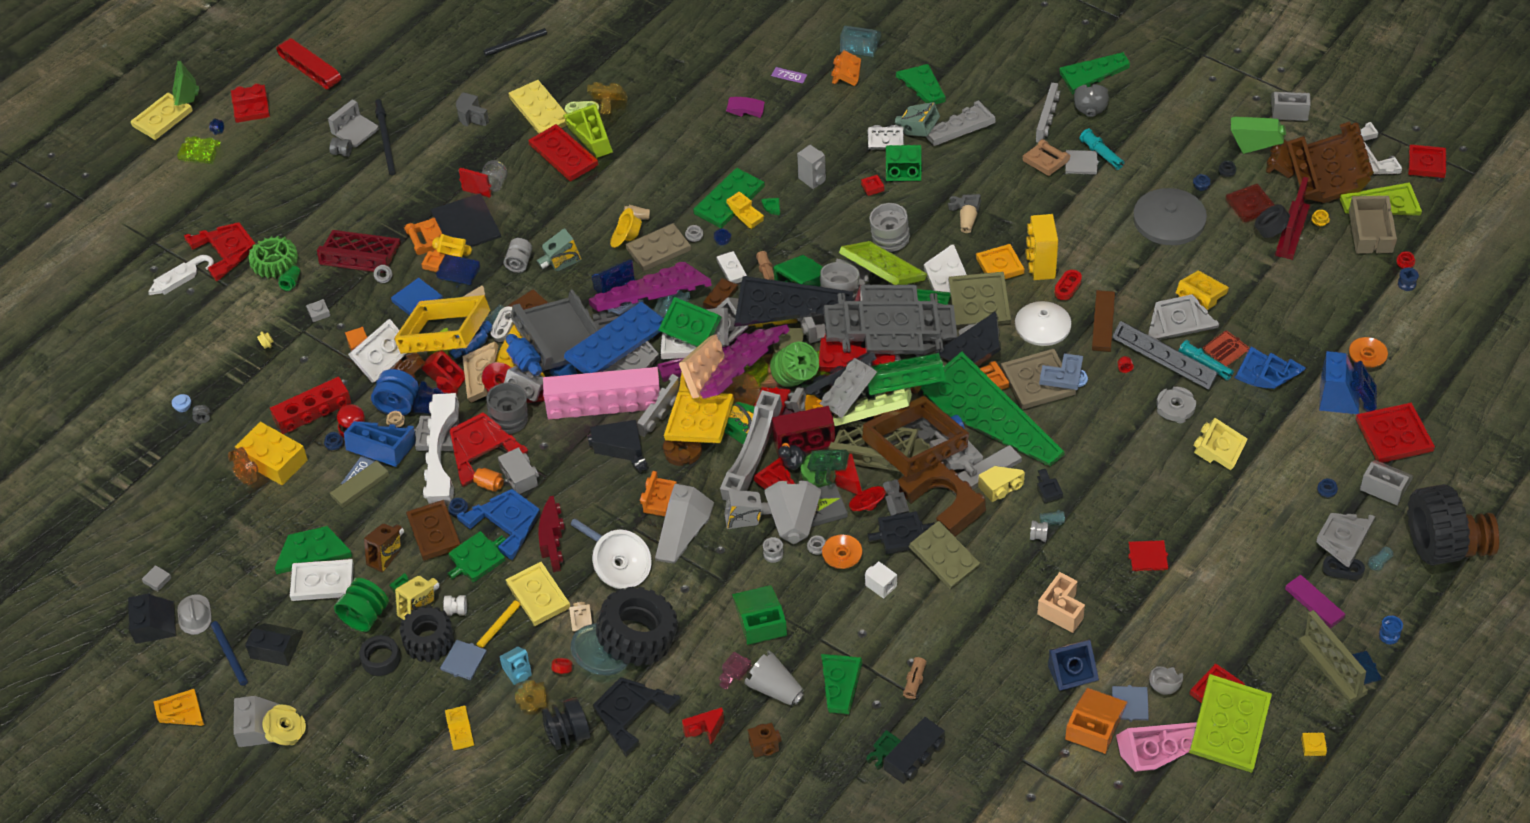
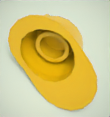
[610,208,642,248]

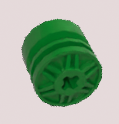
[334,578,389,632]

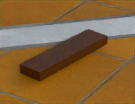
[1092,290,1115,352]

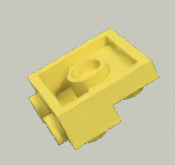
[1193,418,1247,470]

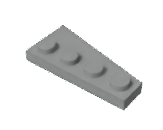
[926,100,995,146]

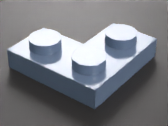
[1039,354,1083,390]

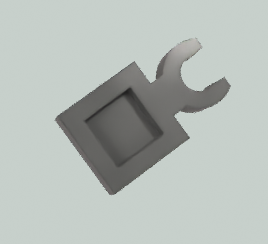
[948,194,981,211]
[883,479,909,515]

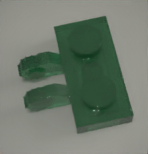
[807,449,849,484]

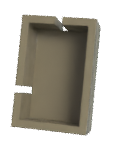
[1349,195,1397,253]

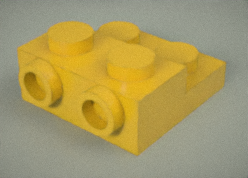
[1176,270,1229,310]

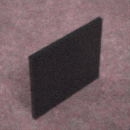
[431,193,502,247]

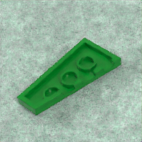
[1060,52,1130,95]

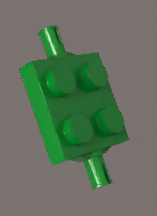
[447,531,506,583]

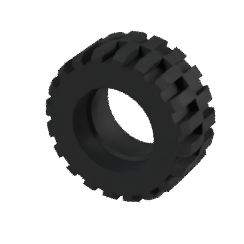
[1407,484,1470,565]
[595,586,678,666]

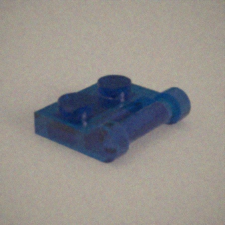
[1350,361,1377,412]

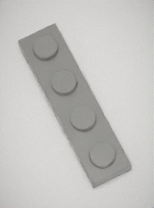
[1036,82,1060,143]

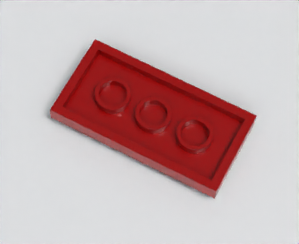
[529,124,598,182]

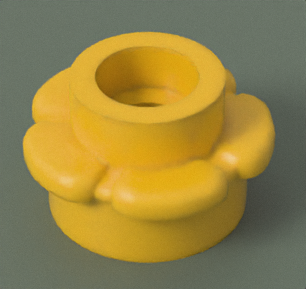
[1311,210,1330,226]

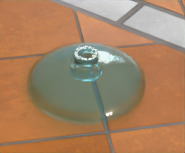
[570,624,628,675]

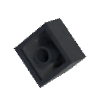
[128,594,176,644]
[245,623,303,666]

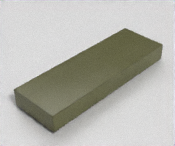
[330,460,389,508]

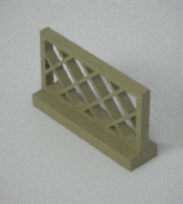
[829,421,918,471]
[1298,610,1368,704]

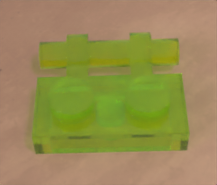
[177,136,220,163]

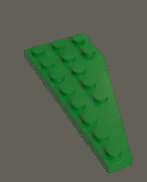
[920,352,1065,467]

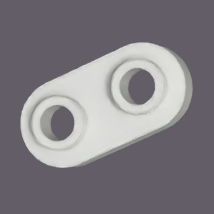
[491,307,514,342]

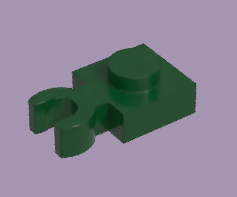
[866,730,902,770]

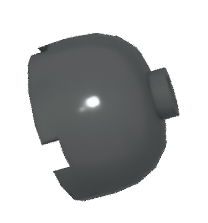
[1074,84,1109,117]

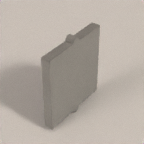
[1066,150,1099,174]

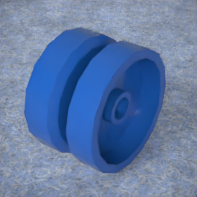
[371,369,419,416]

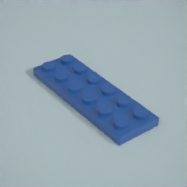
[564,302,664,374]

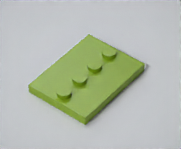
[839,241,927,285]
[1189,674,1272,773]

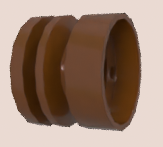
[1465,513,1499,557]

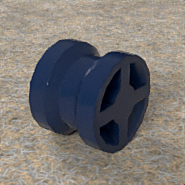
[1398,267,1419,291]

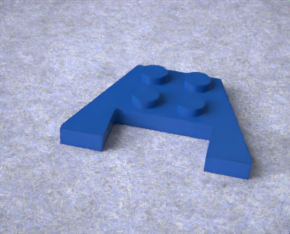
[457,489,541,560]

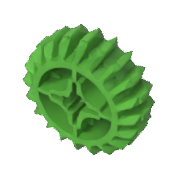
[249,235,298,279]

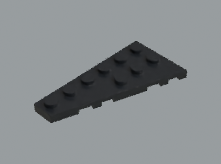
[734,276,853,327]

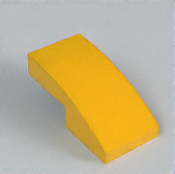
[727,192,764,229]
[445,705,474,750]

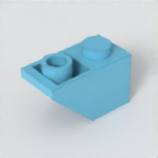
[500,647,532,685]

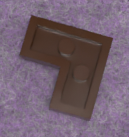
[703,278,738,309]

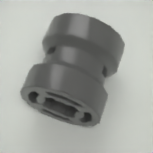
[330,137,352,157]

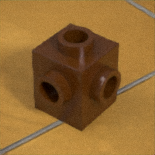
[747,723,781,758]

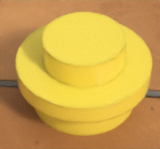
[257,331,274,349]

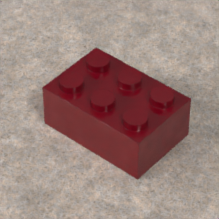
[772,405,835,459]

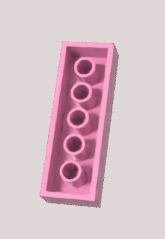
[543,367,660,419]

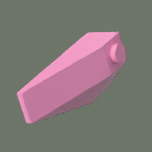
[1116,722,1197,772]

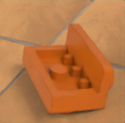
[831,50,861,86]
[640,471,677,516]

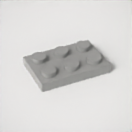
[819,358,877,418]

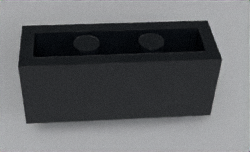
[884,717,945,784]

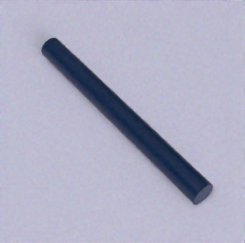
[211,621,248,686]

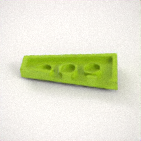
[1340,183,1422,216]

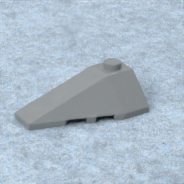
[655,484,714,564]

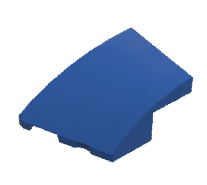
[1234,347,1305,388]

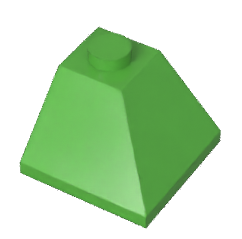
[172,61,199,106]

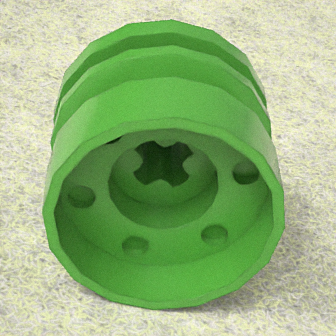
[770,341,819,388]

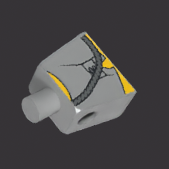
[724,490,771,529]

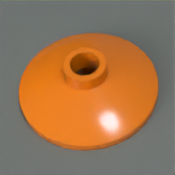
[1349,337,1388,368]
[822,535,862,569]

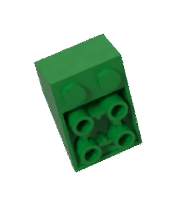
[732,585,787,645]

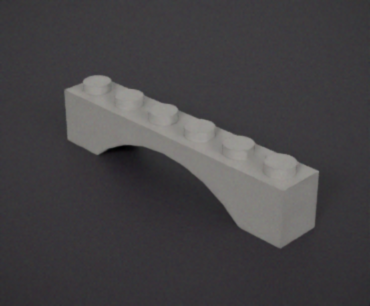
[720,390,782,501]

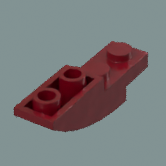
[539,495,565,573]

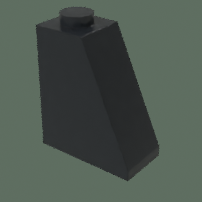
[588,420,642,461]

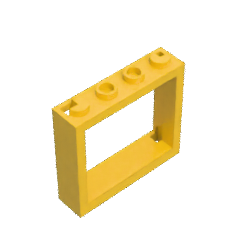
[394,295,491,354]

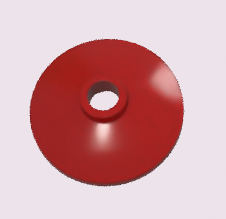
[481,362,512,391]
[849,486,886,511]

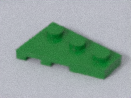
[896,64,946,105]

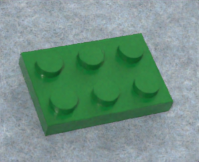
[658,297,722,347]

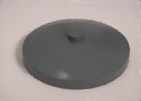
[1133,188,1207,245]

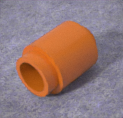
[473,468,504,492]

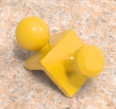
[432,234,472,257]

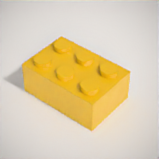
[1026,214,1058,280]
[235,421,308,486]

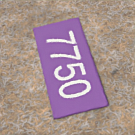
[771,67,807,84]

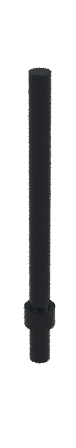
[375,99,396,175]

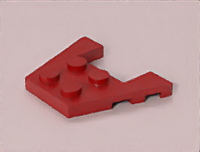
[184,222,256,282]
[449,412,528,487]

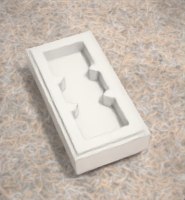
[717,251,747,284]

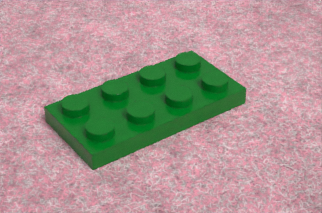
[693,168,765,229]

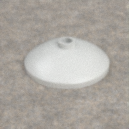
[1015,301,1071,346]
[592,530,651,589]

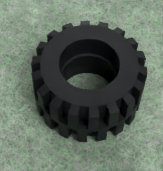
[400,605,454,662]

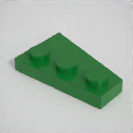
[821,654,862,714]

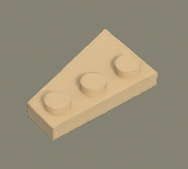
[463,341,499,402]

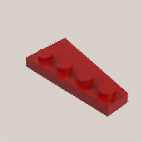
[818,338,895,372]

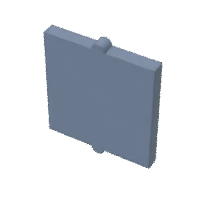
[440,640,487,680]
[1112,685,1149,722]

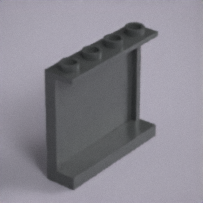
[510,289,598,371]

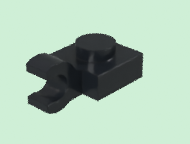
[1037,469,1063,503]

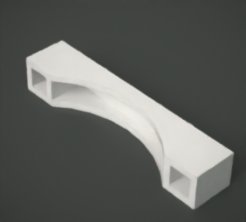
[423,393,459,505]

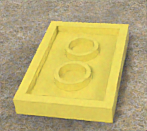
[131,93,193,140]
[506,562,570,626]

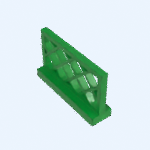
[868,353,946,395]

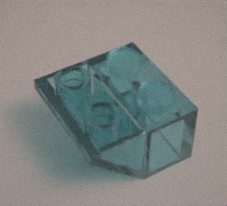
[840,26,881,57]

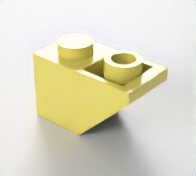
[978,466,1025,502]

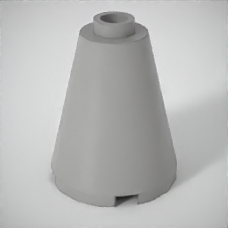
[744,651,804,706]

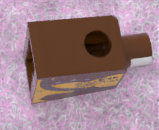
[364,524,404,573]

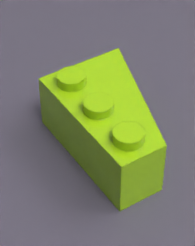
[563,104,613,158]

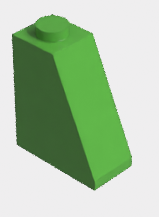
[1231,117,1286,154]

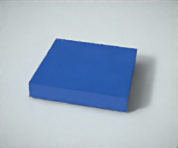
[391,278,443,316]

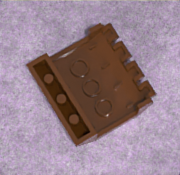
[1287,122,1374,203]

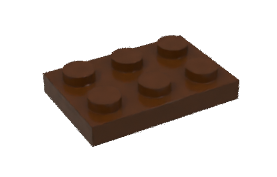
[406,500,461,561]

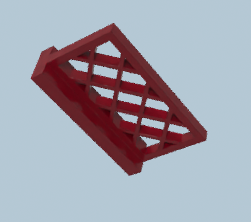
[1275,177,1310,260]
[317,230,401,273]

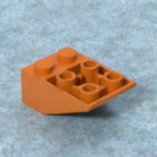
[1065,688,1127,754]

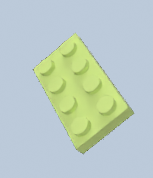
[833,388,912,426]

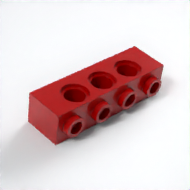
[270,377,351,434]

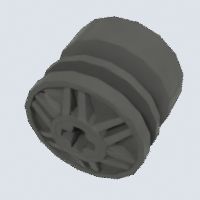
[487,383,528,434]

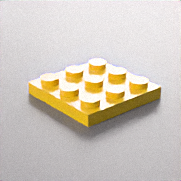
[664,392,734,443]

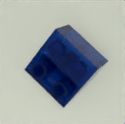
[592,259,635,294]

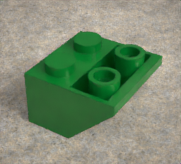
[886,145,921,181]

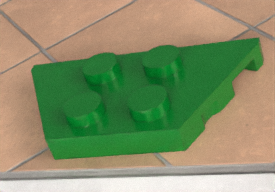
[275,526,352,575]

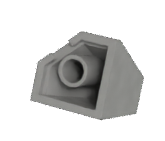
[765,481,821,545]

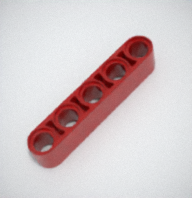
[276,38,342,89]

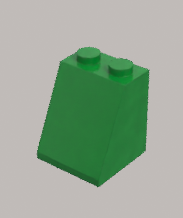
[773,255,823,287]

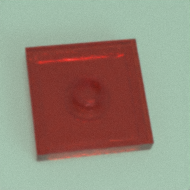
[1226,184,1275,222]

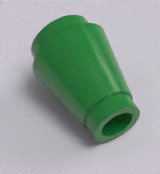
[278,266,301,291]

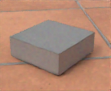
[142,565,171,592]

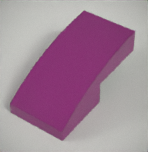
[726,97,765,118]

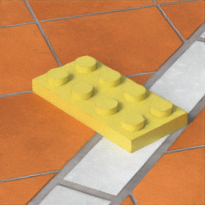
[508,80,567,134]

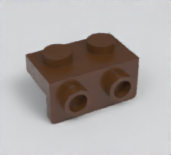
[1266,139,1295,178]

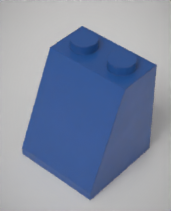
[1319,351,1360,414]

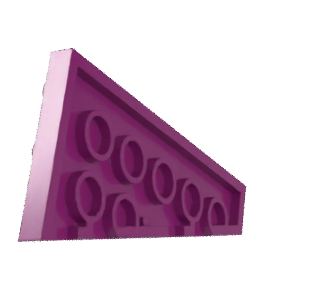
[589,262,712,312]
[700,324,790,399]

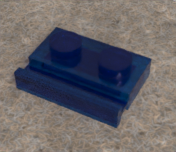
[436,254,480,285]

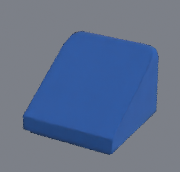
[549,363,577,376]

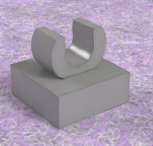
[784,388,806,413]

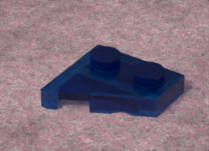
[413,381,448,414]

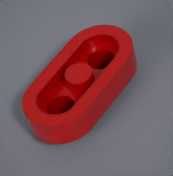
[1054,270,1082,300]

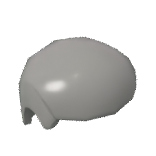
[1149,666,1183,695]

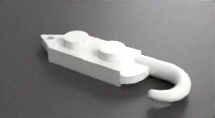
[148,255,214,295]

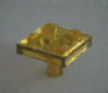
[587,82,627,114]

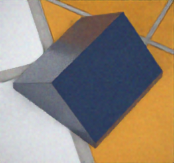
[1048,639,1099,691]

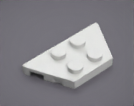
[924,245,967,297]

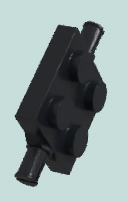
[867,511,935,554]

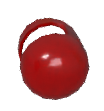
[337,404,365,438]

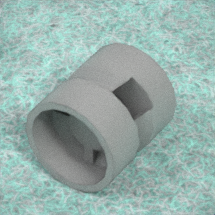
[504,238,533,273]

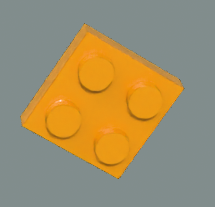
[976,244,1024,279]

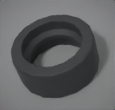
[1254,204,1290,238]
[359,635,400,676]

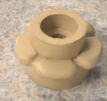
[386,411,405,428]

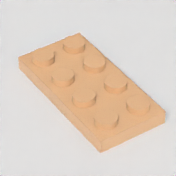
[679,335,724,398]

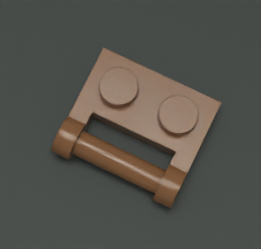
[1023,139,1070,176]

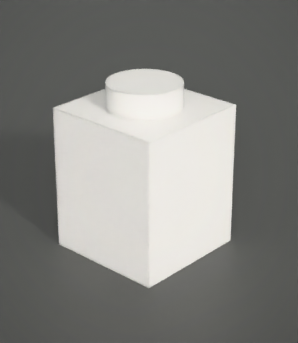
[865,562,897,599]

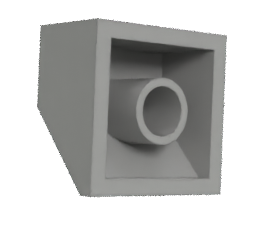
[234,696,281,747]

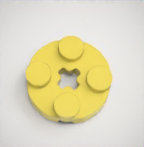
[262,705,306,745]

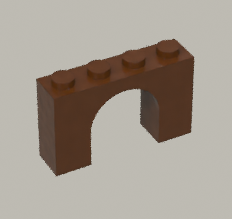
[898,460,986,537]

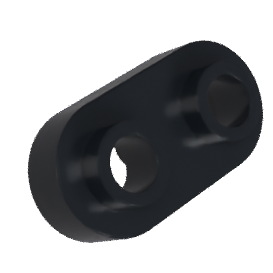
[1322,555,1365,580]

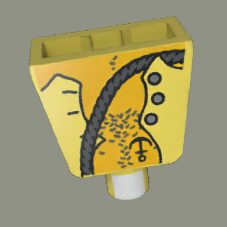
[395,576,439,620]

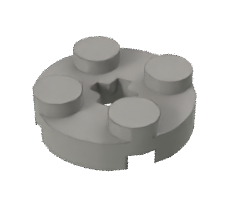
[1157,387,1196,423]

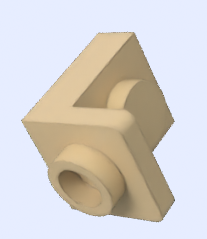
[569,602,593,632]

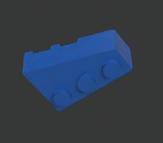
[344,421,416,467]

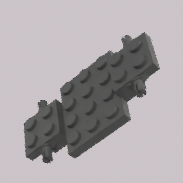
[823,285,957,354]

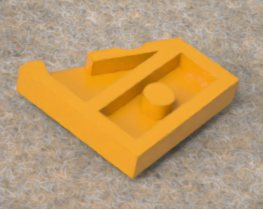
[154,689,204,726]

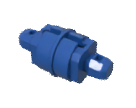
[449,321,493,359]
[506,334,542,376]

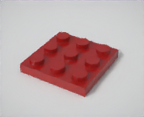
[1356,402,1435,463]

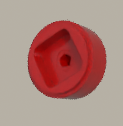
[551,658,572,674]

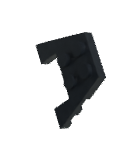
[593,677,681,757]

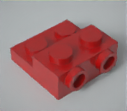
[231,84,270,123]

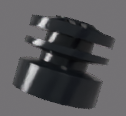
[541,696,591,751]

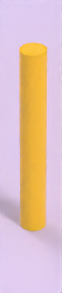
[476,600,521,648]

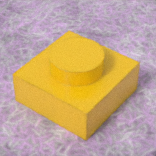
[1301,733,1327,756]

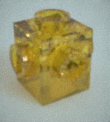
[515,680,547,712]

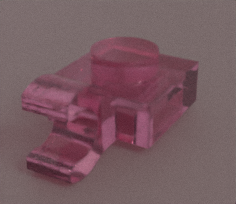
[719,652,751,689]

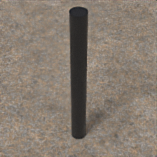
[483,28,547,56]

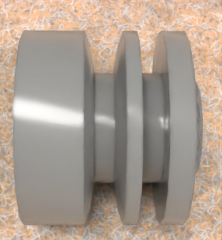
[869,203,910,252]
[820,262,859,301]

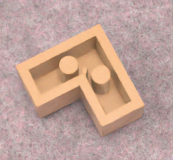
[1037,572,1085,633]

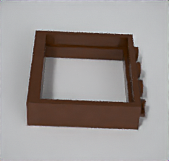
[862,396,969,477]

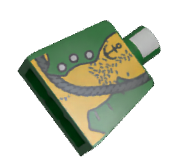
[724,402,755,445]

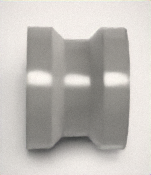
[1030,520,1048,542]
[763,537,783,563]

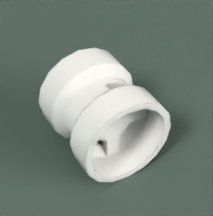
[444,595,467,616]

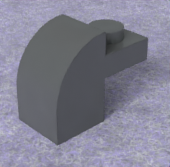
[456,92,489,127]

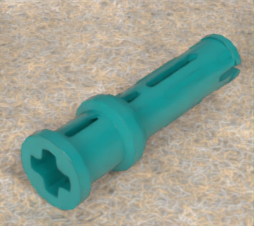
[1079,128,1125,170]
[1178,340,1234,381]

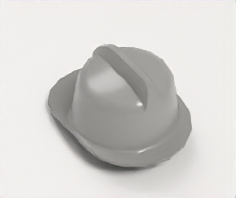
[177,595,212,635]

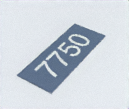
[341,456,374,484]

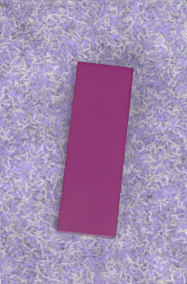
[1285,575,1346,629]

